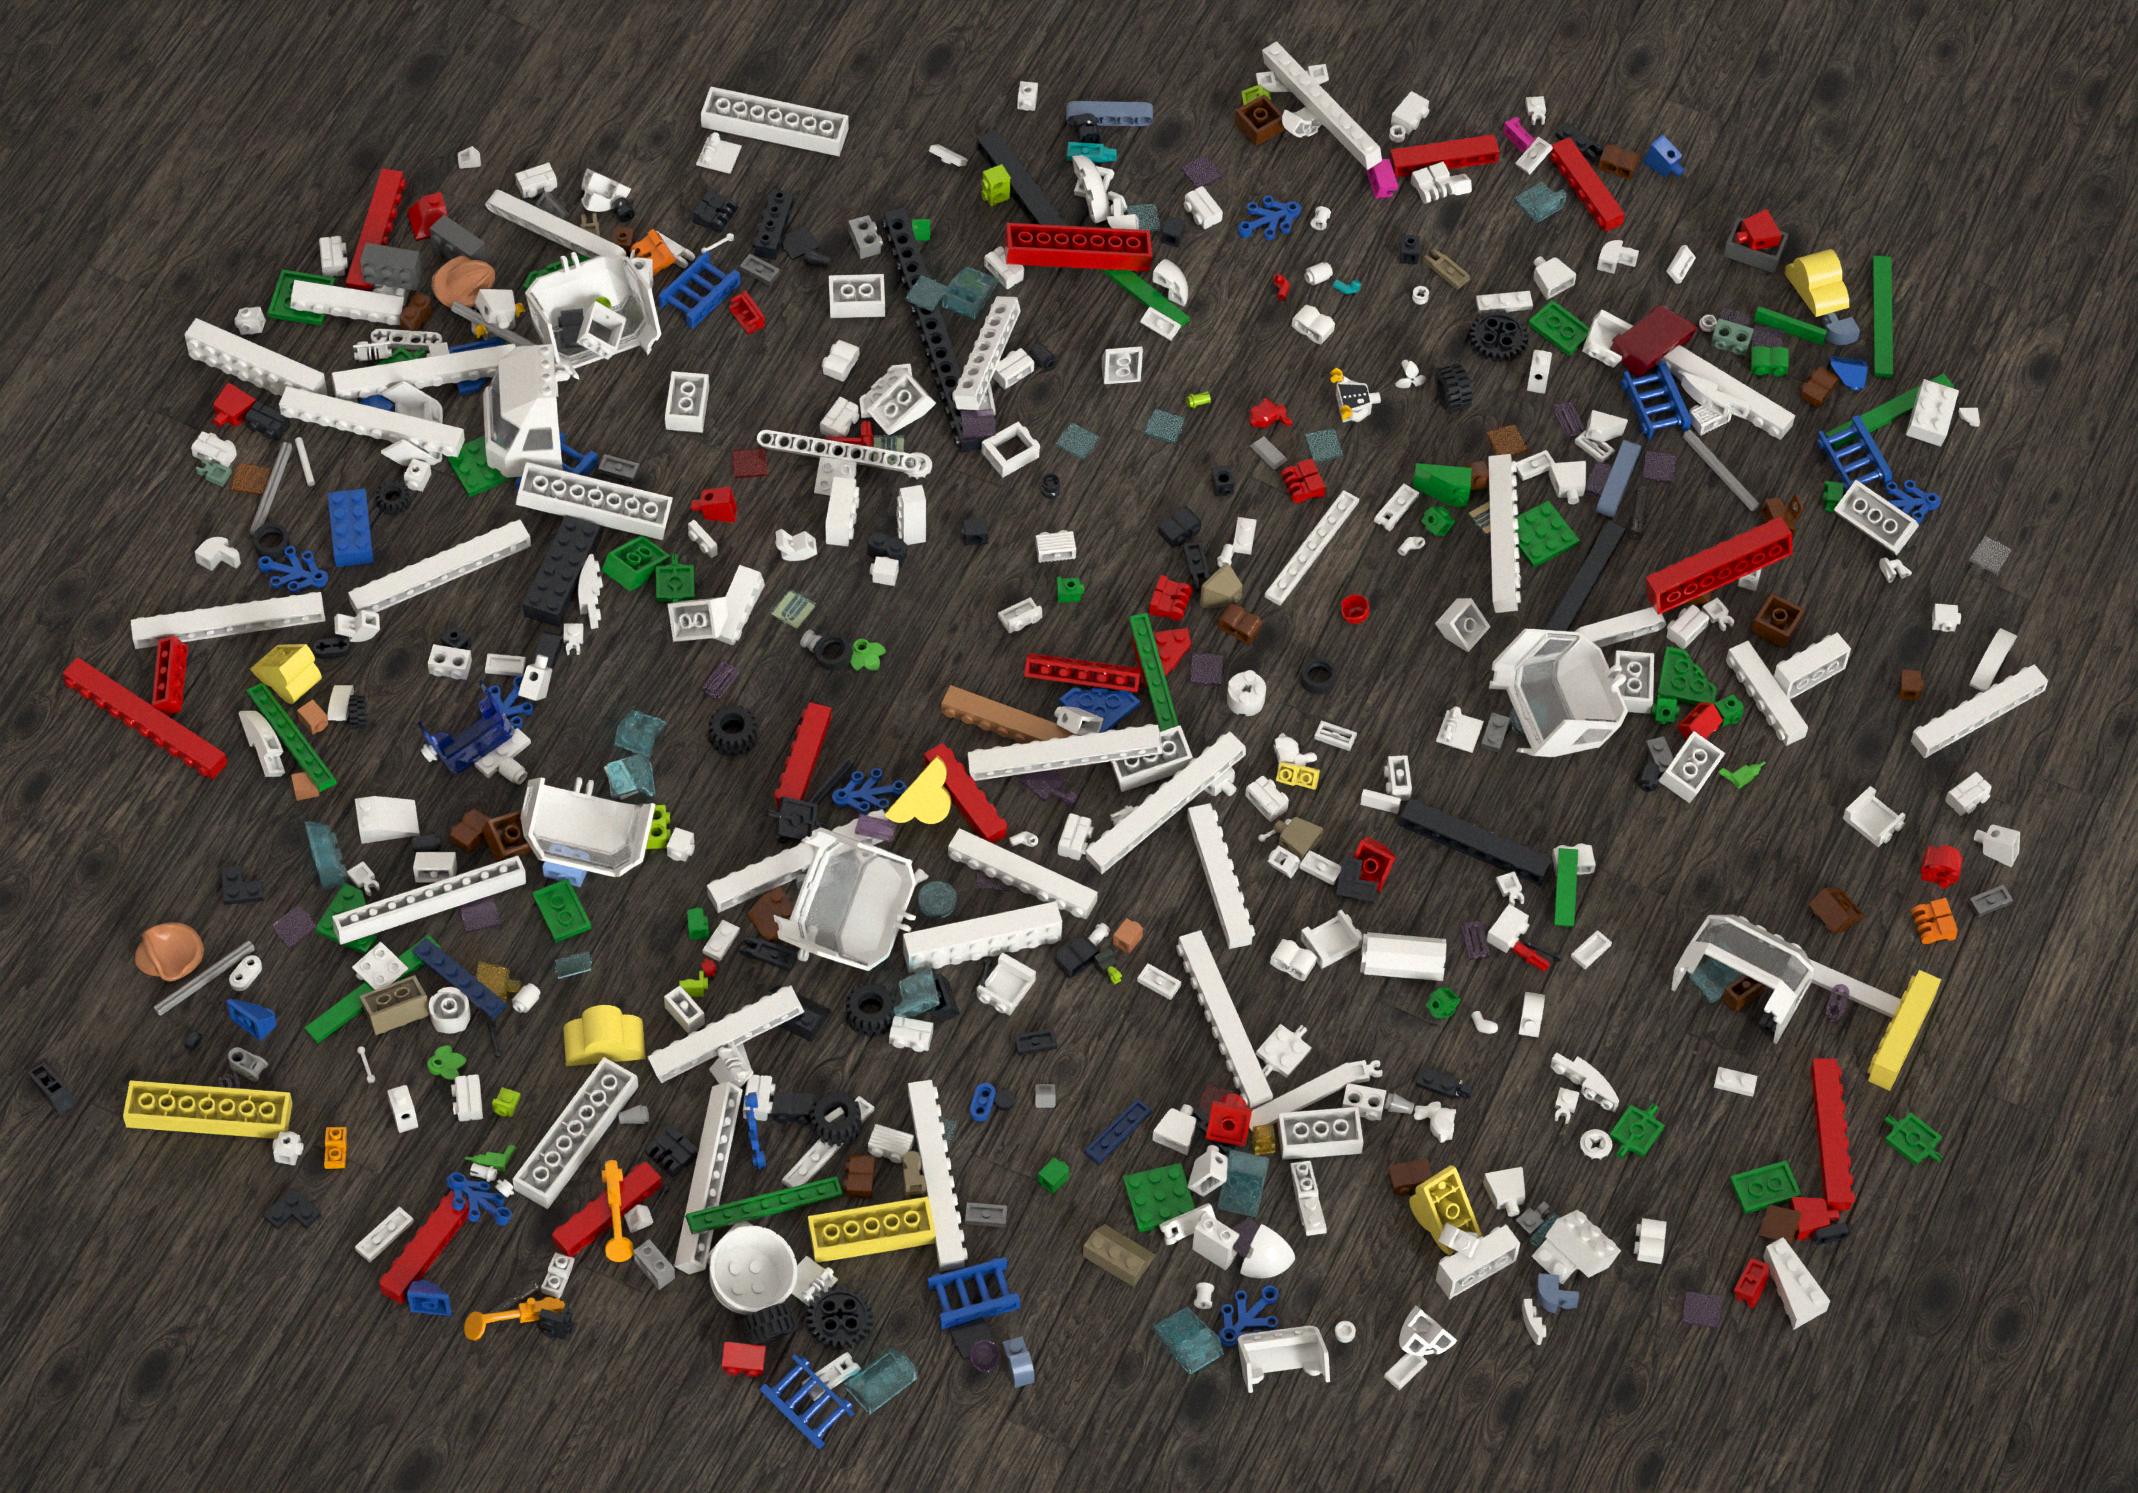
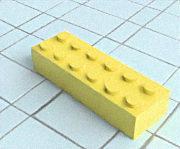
[1867,970,1941,1091]
[808,1197,935,1263]

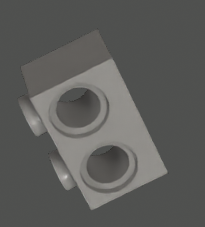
[848,215,883,259]
[633,1239,675,1290]

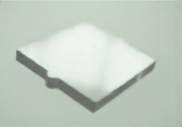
[1969,536,2012,574]

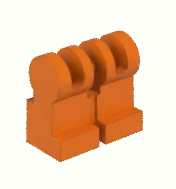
[630,229,677,276]
[1911,898,1958,944]

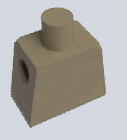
[1274,817,1323,862]

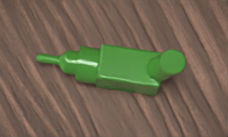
[1718,761,1766,789]
[465,1145,516,1172]

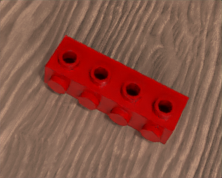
[152,636,188,715]

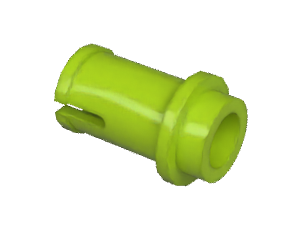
[1186,391,1211,409]

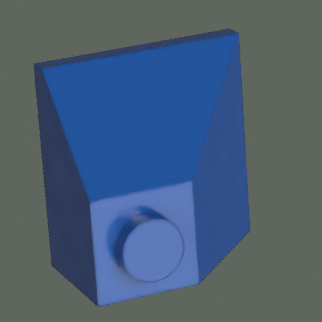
[1829,356,1868,390]
[226,999,276,1042]
[407,1280,452,1316]

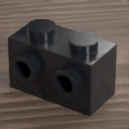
[923,973,960,1022]

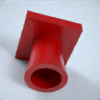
[1205,1094,1252,1147]

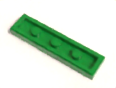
[1754,306,1827,345]
[1554,848,1578,927]

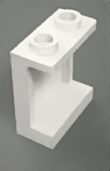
[1582,310,1633,368]
[1843,786,1905,847]
[1300,910,1363,969]
[977,953,1036,1016]
[1192,1214,1239,1271]

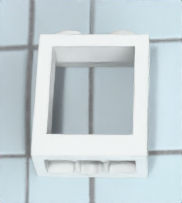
[577,301,626,360]
[982,422,1040,478]

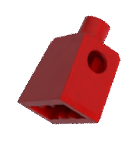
[1735,209,1782,250]
[212,383,256,427]
[691,487,737,522]
[1789,1197,1839,1240]

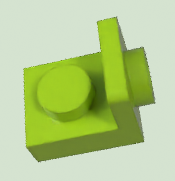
[1241,84,1271,105]
[680,971,708,997]
[492,1087,521,1117]

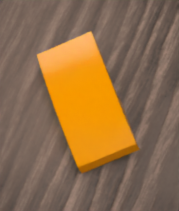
[324,1127,347,1169]

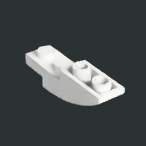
[1681,372,1751,419]
[578,554,603,629]
[239,711,285,777]
[1550,1052,1619,1113]
[1290,1161,1327,1236]

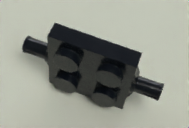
[766,796,828,842]

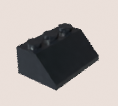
[766,985,831,1042]

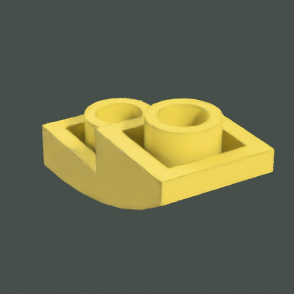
[1276,762,1320,789]

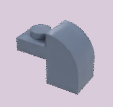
[1822,312,1860,345]
[1536,1274,1579,1313]
[1003,1336,1034,1388]

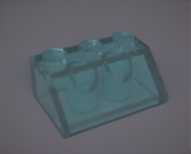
[304,821,348,890]
[843,1348,918,1415]

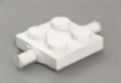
[1256,1024,1312,1078]

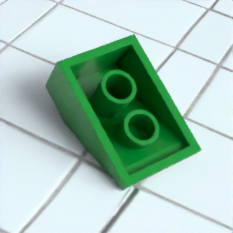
[1413,463,1472,507]
[602,535,670,591]

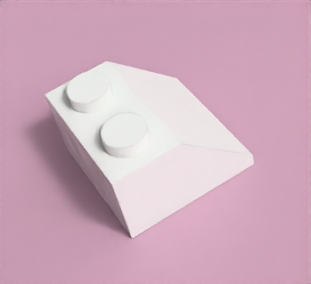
[1435,598,1490,652]

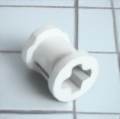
[1311,206,1331,230]
[1194,1282,1214,1309]

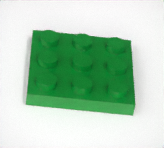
[268,269,336,326]
[445,431,516,497]
[1515,500,1580,568]
[1123,1163,1195,1233]

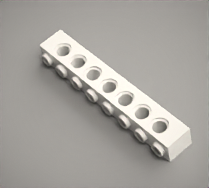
[953,296,1021,410]

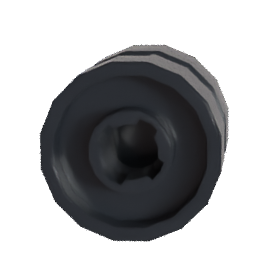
[1073,113,1101,144]

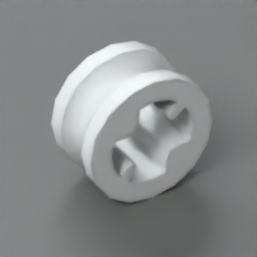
[1389,125,1406,143]
[1412,286,1429,305]

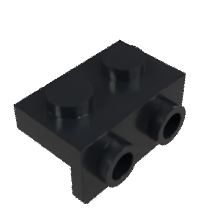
[539,1304,574,1340]

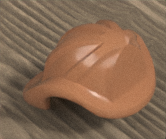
[432,256,495,308]
[135,922,204,982]

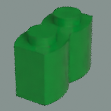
[1750,346,1789,376]

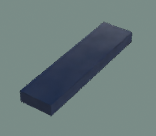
[1084,1098,1152,1165]

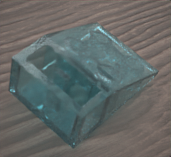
[943,266,999,320]
[1217,1149,1271,1218]
[1153,1307,1224,1374]

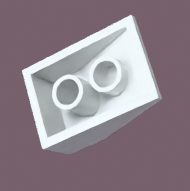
[1102,347,1143,384]
[867,372,936,435]
[355,796,420,844]

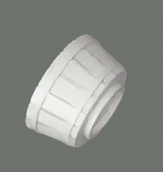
[709,1226,797,1315]

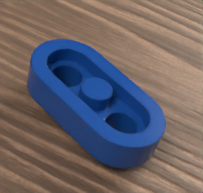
[970,1083,995,1122]

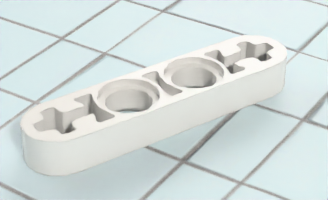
[371,329,443,351]

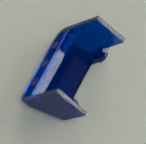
[417,680,515,773]

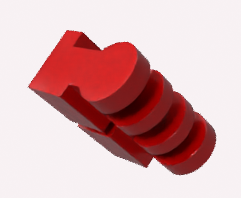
[1281,458,1325,503]
[1149,575,1192,621]

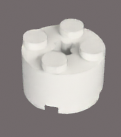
[1227,670,1266,716]
[429,987,470,1034]

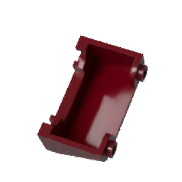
[1610,305,1698,378]

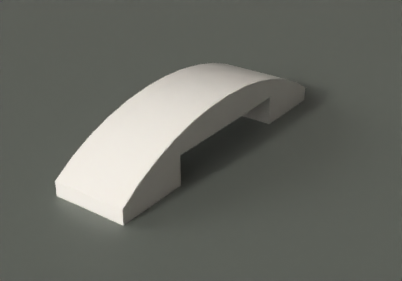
[1256,64,1329,92]
[1969,628,2017,692]

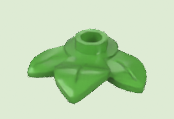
[850,639,886,671]
[427,1045,466,1080]

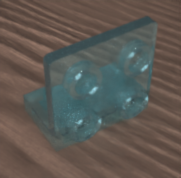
[1515,182,1567,223]
[614,710,666,757]
[607,753,656,798]
[1688,945,1744,1003]
[893,968,940,1018]

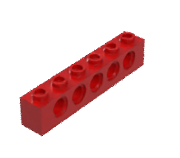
[1024,653,1142,692]

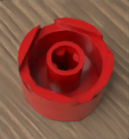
[1921,845,1963,888]

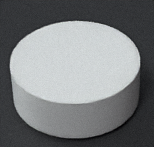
[1335,1321,1356,1343]

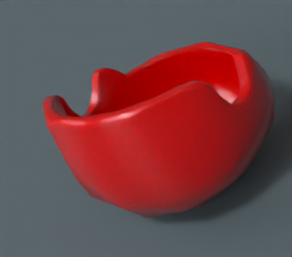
[1341,594,1370,624]

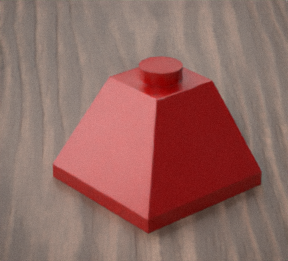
[407,192,448,241]
[1353,836,1396,891]

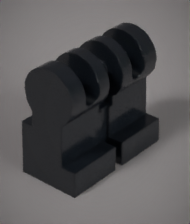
[693,187,739,233]
[645,1124,698,1177]

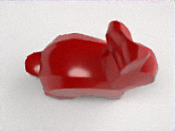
[1248,398,1293,428]

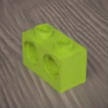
[981,164,1010,206]
[646,805,671,849]

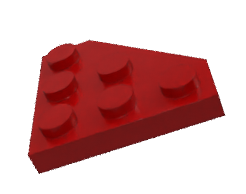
[1132,628,1191,687]

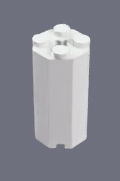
[1360,932,1446,981]

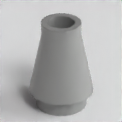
[1383,1093,1414,1115]
[619,1104,649,1124]

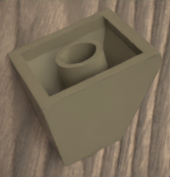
[1200,562,1242,608]

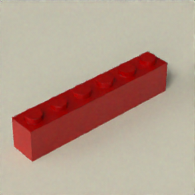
[1389,134,1499,177]
[1549,137,1625,232]
[774,702,832,808]
[924,743,1007,844]
[552,1161,662,1257]
[379,1190,469,1304]

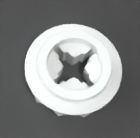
[904,452,932,479]
[1580,1129,1612,1160]

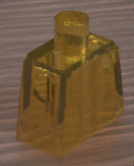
[476,961,521,1002]

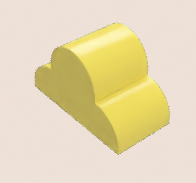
[1785,249,1849,317]
[250,644,322,704]
[885,755,951,824]
[563,1005,646,1066]
[1409,1166,1482,1255]

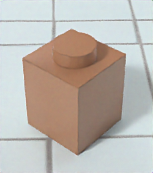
[297,700,328,735]
[291,772,320,801]
[1113,918,1143,954]

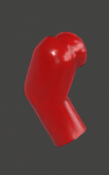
[1273,274,1290,300]

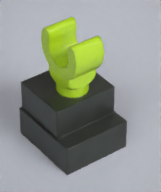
[1093,948,1122,985]

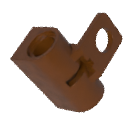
[1760,494,1803,536]

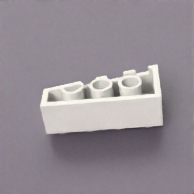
[896,485,926,545]
[714,565,765,646]
[1763,1237,1830,1330]

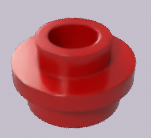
[701,958,717,977]

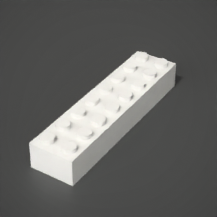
[701,87,849,156]
[185,318,327,396]
[516,462,673,540]
[903,901,1062,973]
[513,1057,638,1209]

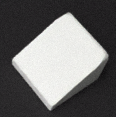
[458,146,481,169]
[1450,174,1472,195]
[624,1205,653,1233]

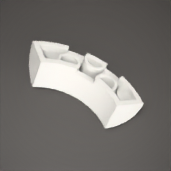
[1282,106,1323,138]
[1072,155,1111,223]

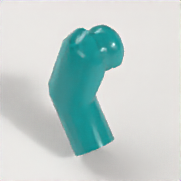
[1333,279,1361,294]

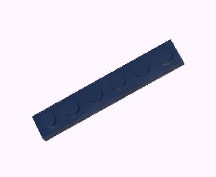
[412,937,507,1019]

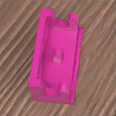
[1503,117,1538,154]
[1366,159,1398,199]

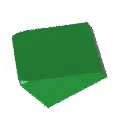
[912,219,930,241]

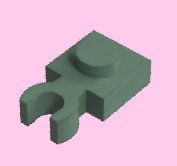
[196,460,232,487]

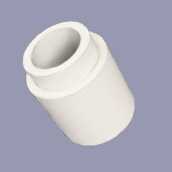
[1304,262,1333,285]
[498,757,528,785]
[512,983,540,1013]

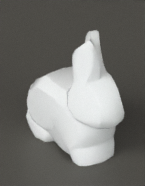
[1274,733,1317,767]
[1414,1101,1456,1143]

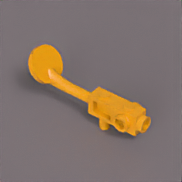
[602,1160,634,1262]
[464,1297,565,1341]

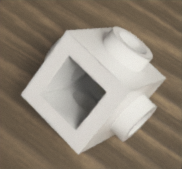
[235,307,266,335]
[273,1131,303,1165]

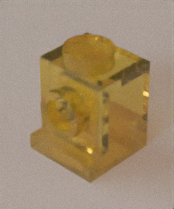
[1252,1124,1276,1155]

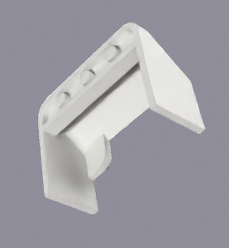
[381,380,443,466]
[1238,1326,1330,1393]

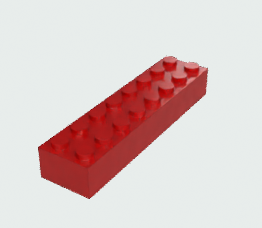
[1004,223,1152,271]
[1646,517,1793,615]

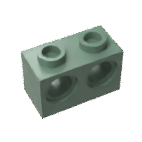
[1711,318,1754,356]

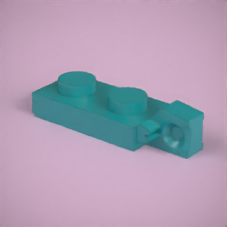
[1067,142,1117,162]

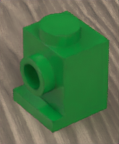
[1822,481,1844,512]
[1056,577,1084,603]
[687,907,709,940]

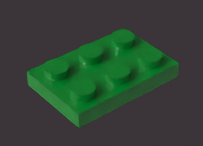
[1528,300,1590,356]
[532,878,592,943]
[1730,1160,1801,1214]

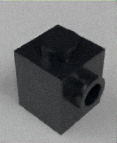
[1160,216,1186,248]
[1400,235,1420,264]

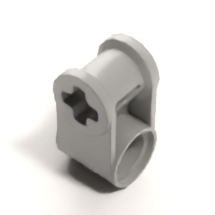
[228,1047,268,1082]

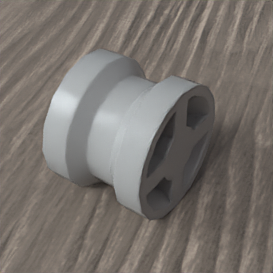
[800,630,822,653]

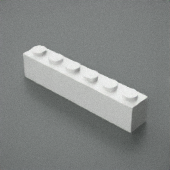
[290,280,404,325]
[1726,641,1808,746]

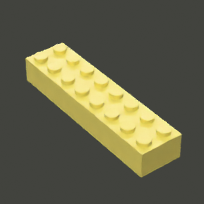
[123,1081,293,1139]

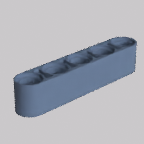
[1066,101,1153,126]
[1596,440,1642,518]

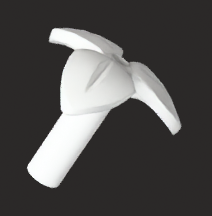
[1395,360,1426,388]

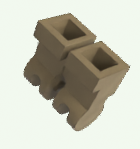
[903,1151,926,1200]

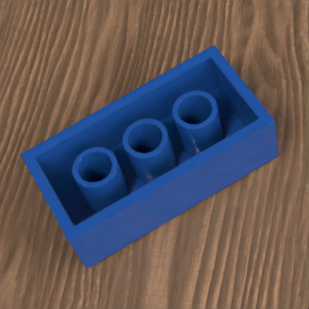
[328,489,374,567]

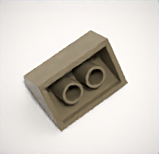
[359,975,430,1035]
[1083,1224,1156,1287]

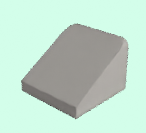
[1035,1084,1056,1108]

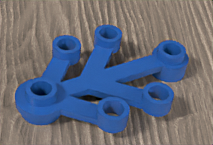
[1238,196,1301,240]
[1885,480,1941,523]
[258,546,328,594]
[478,676,533,736]
[832,768,907,815]
[744,1092,766,1170]
[446,1172,512,1226]
[1219,1286,1278,1347]

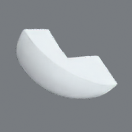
[581,168,631,212]
[1153,259,1188,306]
[1240,1224,1295,1278]
[1399,1305,1457,1356]

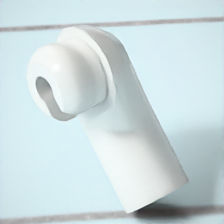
[1107,191,1127,212]
[1398,537,1425,556]
[1009,831,1038,847]
[1471,1011,1498,1034]

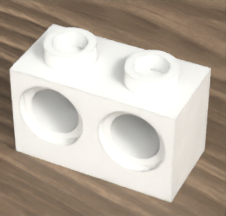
[428,644,472,680]
[1342,1083,1386,1121]

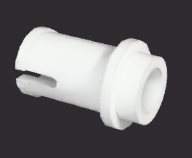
[1217,544,1235,567]
[1110,805,1133,826]
[1088,923,1110,947]
[470,1163,497,1182]

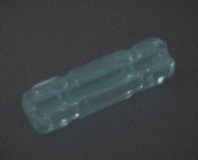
[1530,1213,1561,1246]

